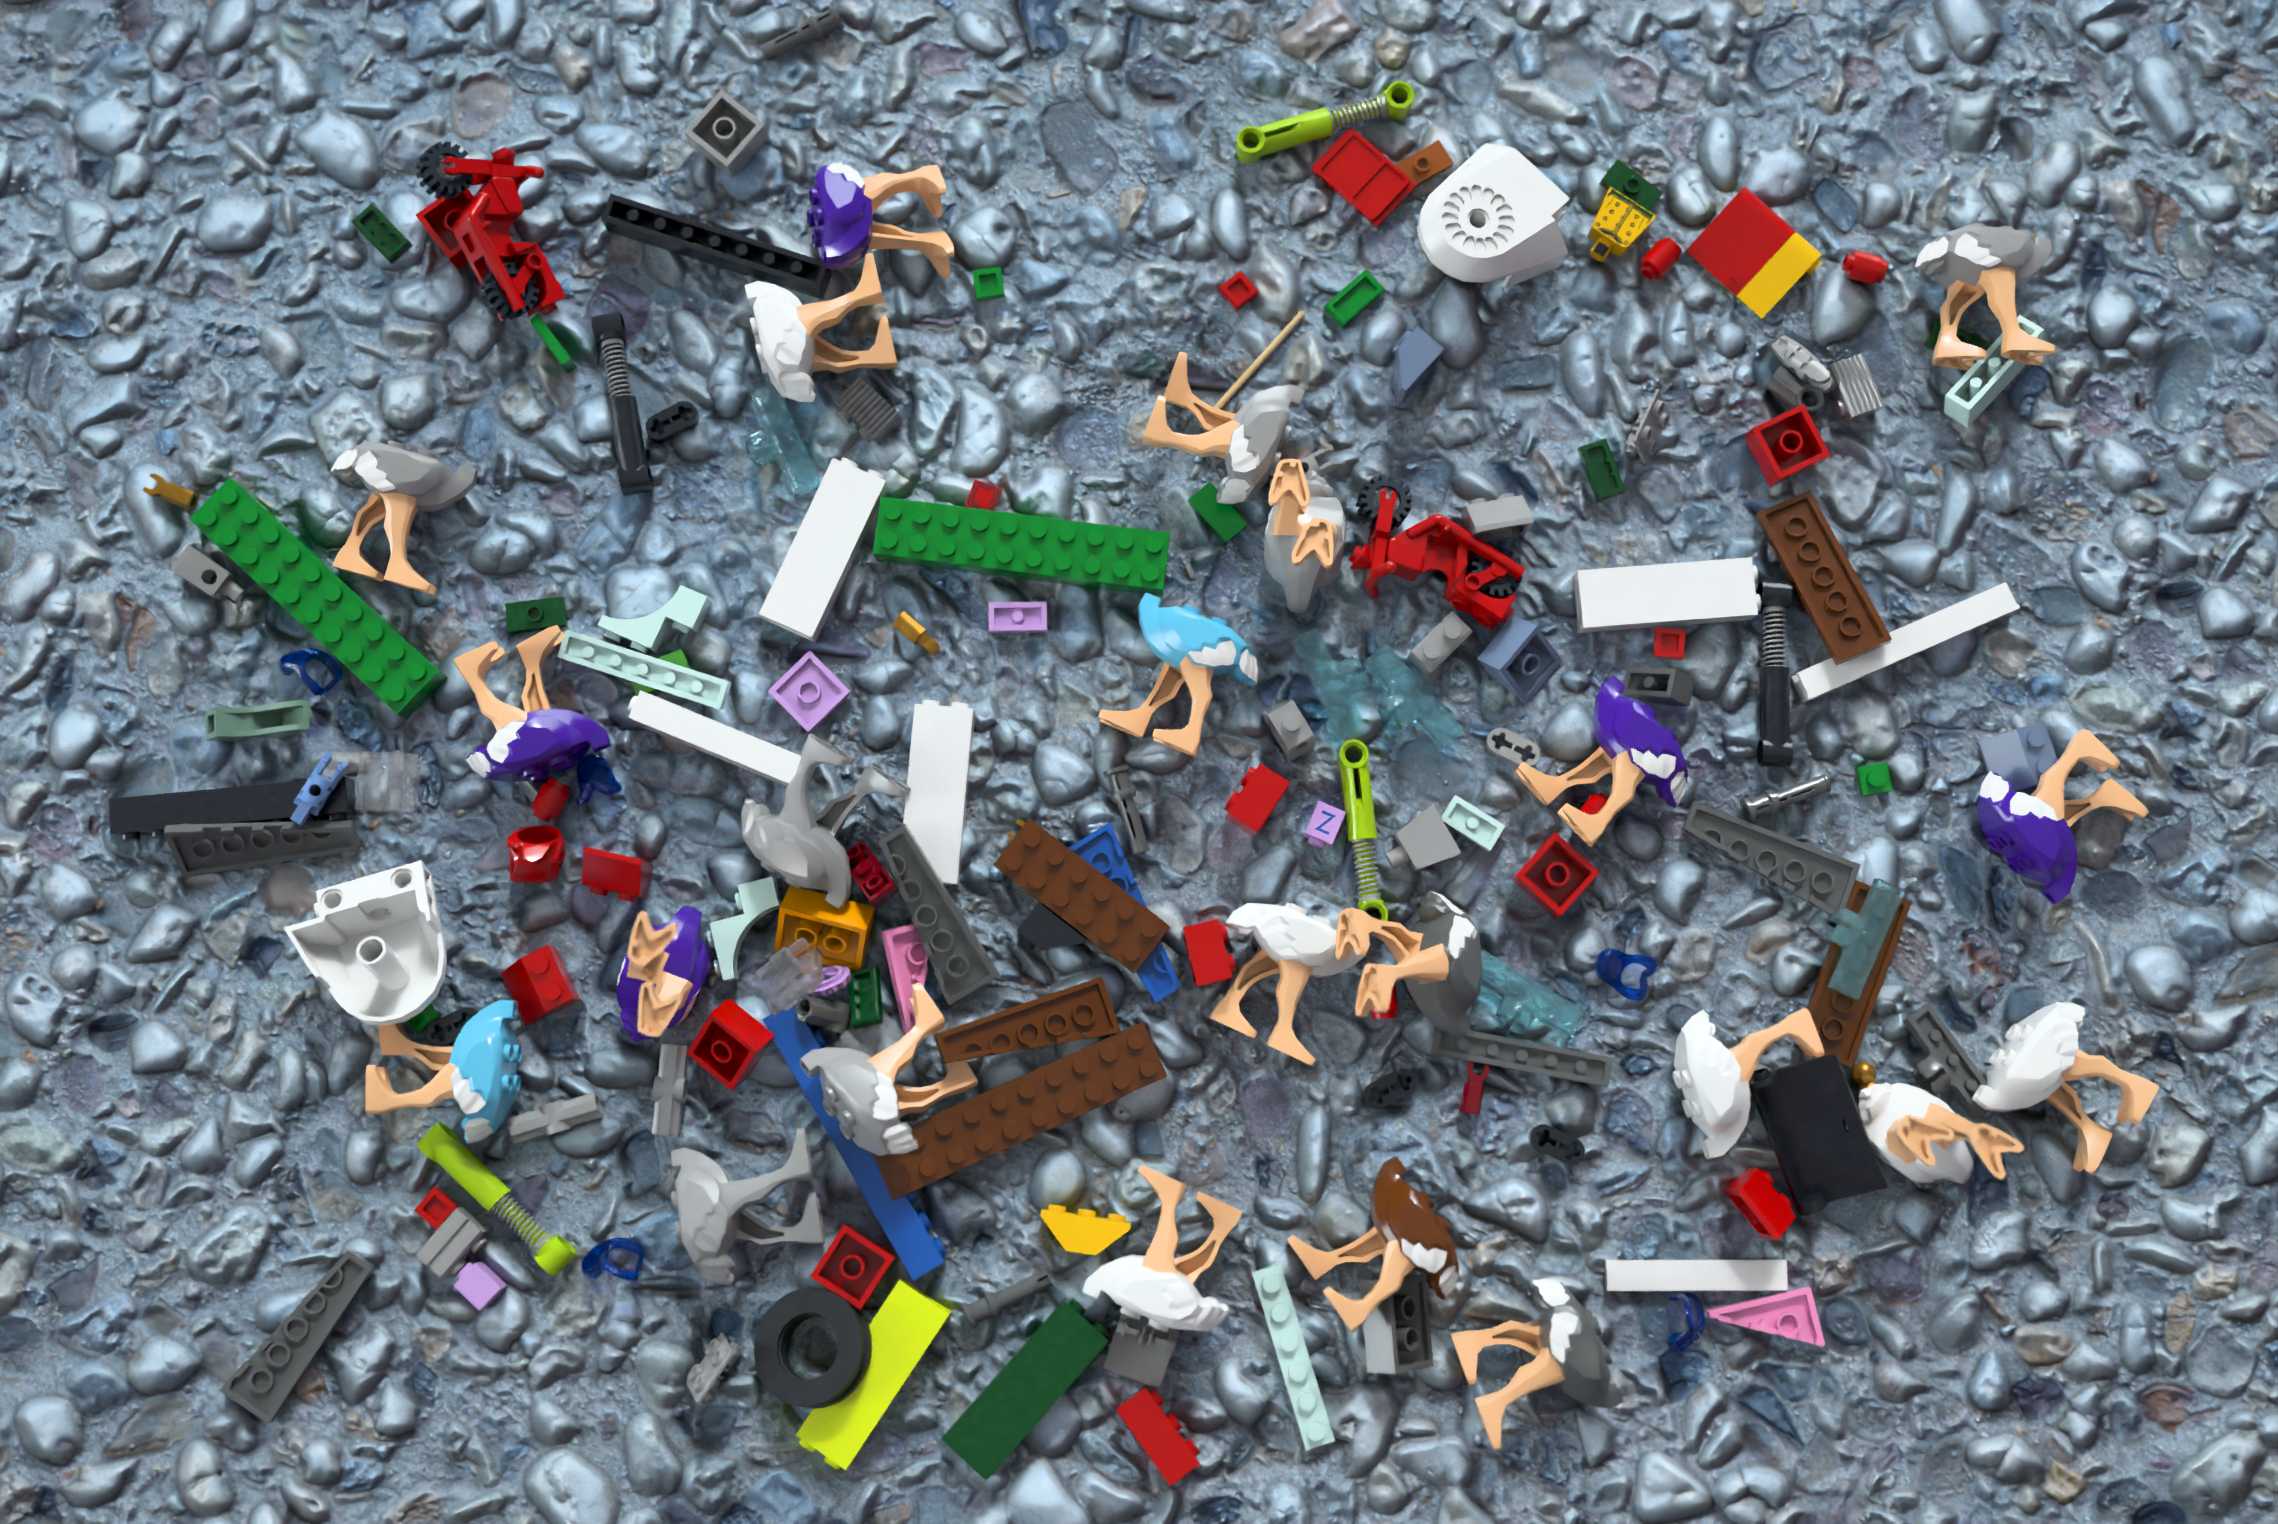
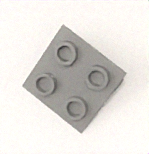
[1624,389,1670,464]
[1103,1313,1180,1389]
[687,1332,742,1405]

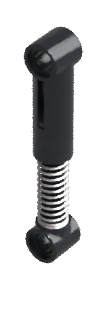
[591,311,654,496]
[1756,579,1793,767]

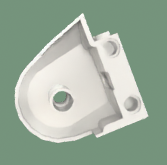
[1417,143,1570,288]
[284,860,447,1026]

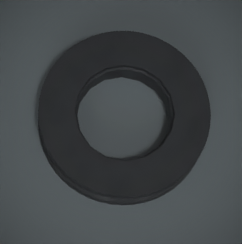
[754,1288,872,1409]

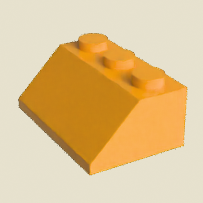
[774,886,875,971]

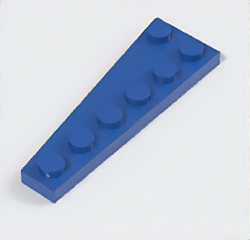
[1069,822,1181,1003]

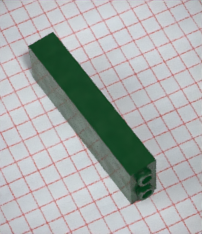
[941,1298,1109,1481]

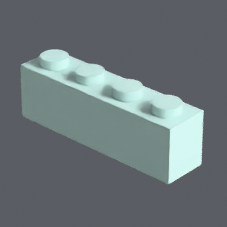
[1944,315,2044,428]

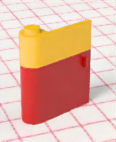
[1686,186,1822,319]

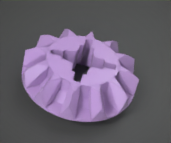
[805,965,852,998]

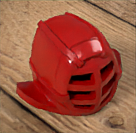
[506,825,566,884]

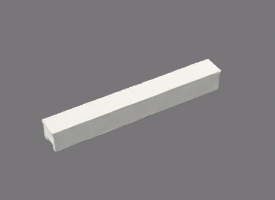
[1790,582,2020,704]

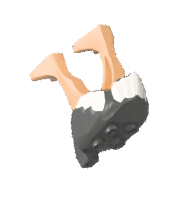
[1335,890,1482,1035]
[1450,1279,1623,1451]

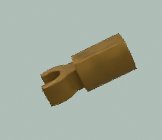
[143,473,199,511]
[892,611,941,656]

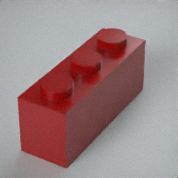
[1116,1385,1201,1486]

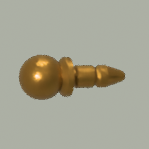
[1851,1061,1878,1091]

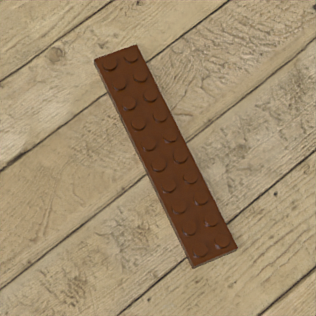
[872,1022,1167,1200]

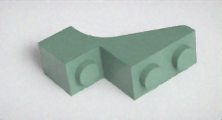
[205,700,313,742]

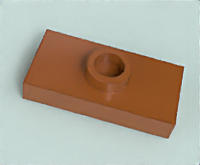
[1395,140,1454,187]

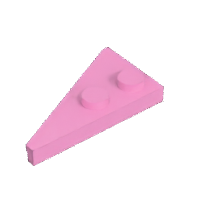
[881,923,929,1033]
[1706,1286,1825,1346]

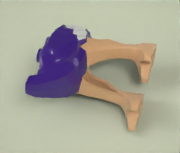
[807,162,954,278]
[453,625,611,783]
[1514,676,1688,847]
[1977,729,2149,904]
[617,906,712,1042]

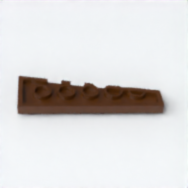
[933,976,1121,1064]

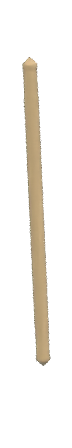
[1199,311,1305,427]

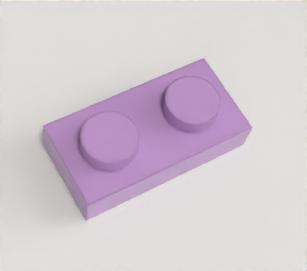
[988,601,1047,633]

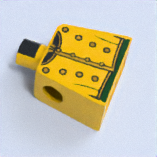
[1587,187,1656,262]

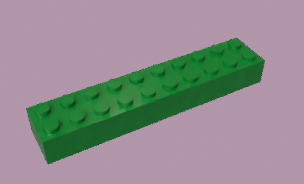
[189,477,448,719]
[873,497,1170,597]

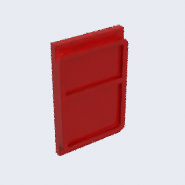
[1311,127,1416,228]

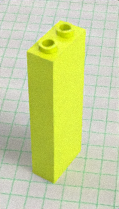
[796,1278,951,1470]

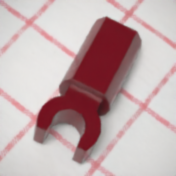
[1459,1061,1489,1115]

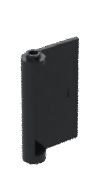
[1749,1053,1888,1216]

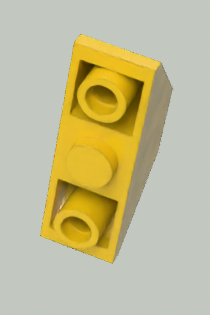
[1040,1204,1131,1255]

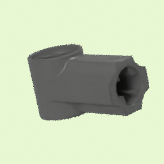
[1764,366,1824,417]
[795,995,851,1034]

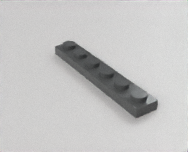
[1430,1026,1613,1087]

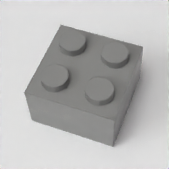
[684,90,769,179]

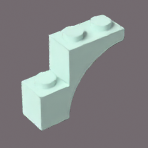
[598,585,712,654]
[707,877,782,982]

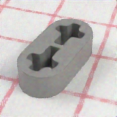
[1485,728,1540,767]

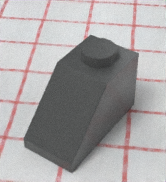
[1621,667,1695,707]

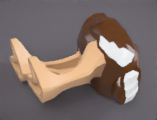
[1287,1156,1459,1334]

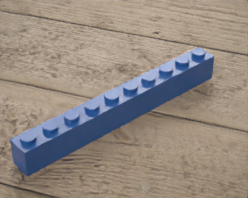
[762,1001,948,1281]

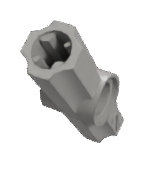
[652,1044,689,1136]
[508,1092,603,1144]

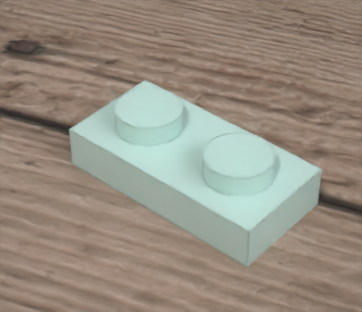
[1441,795,1505,852]

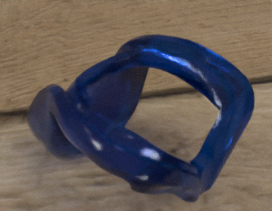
[278,648,342,696]
[576,753,622,806]
[1594,948,1658,1001]
[581,1238,645,1282]
[1666,1293,1706,1354]

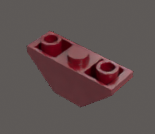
[846,840,900,909]

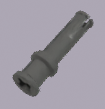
[759,5,844,63]
[1103,765,1150,856]
[1740,774,1831,823]
[961,1268,1053,1329]

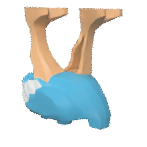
[1098,593,1259,757]
[365,999,522,1144]

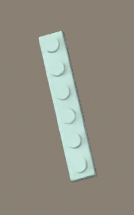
[557,629,732,710]
[1251,1263,1335,1450]

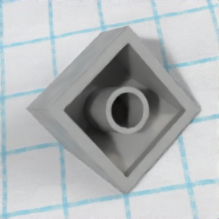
[1462,493,1534,542]

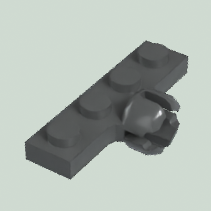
[1902,1003,1989,1119]

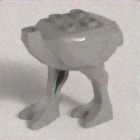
[741,734,911,909]
[671,1128,825,1285]

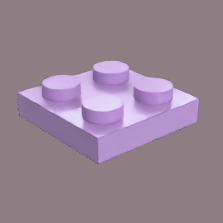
[768,650,851,734]

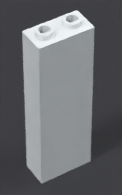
[759,458,888,642]
[1573,557,1761,633]
[628,690,801,786]
[903,700,975,887]

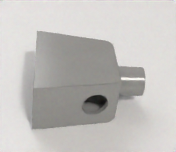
[170,545,246,604]
[1261,700,1315,762]
[1385,805,1461,872]

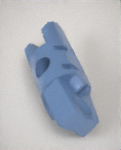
[290,750,350,825]

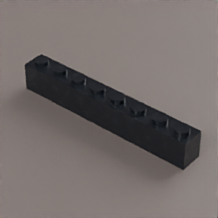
[601,193,832,300]
[109,777,356,841]

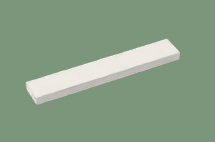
[1605,1259,1788,1291]

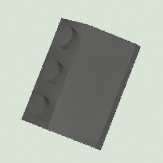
[1360,1274,1434,1374]

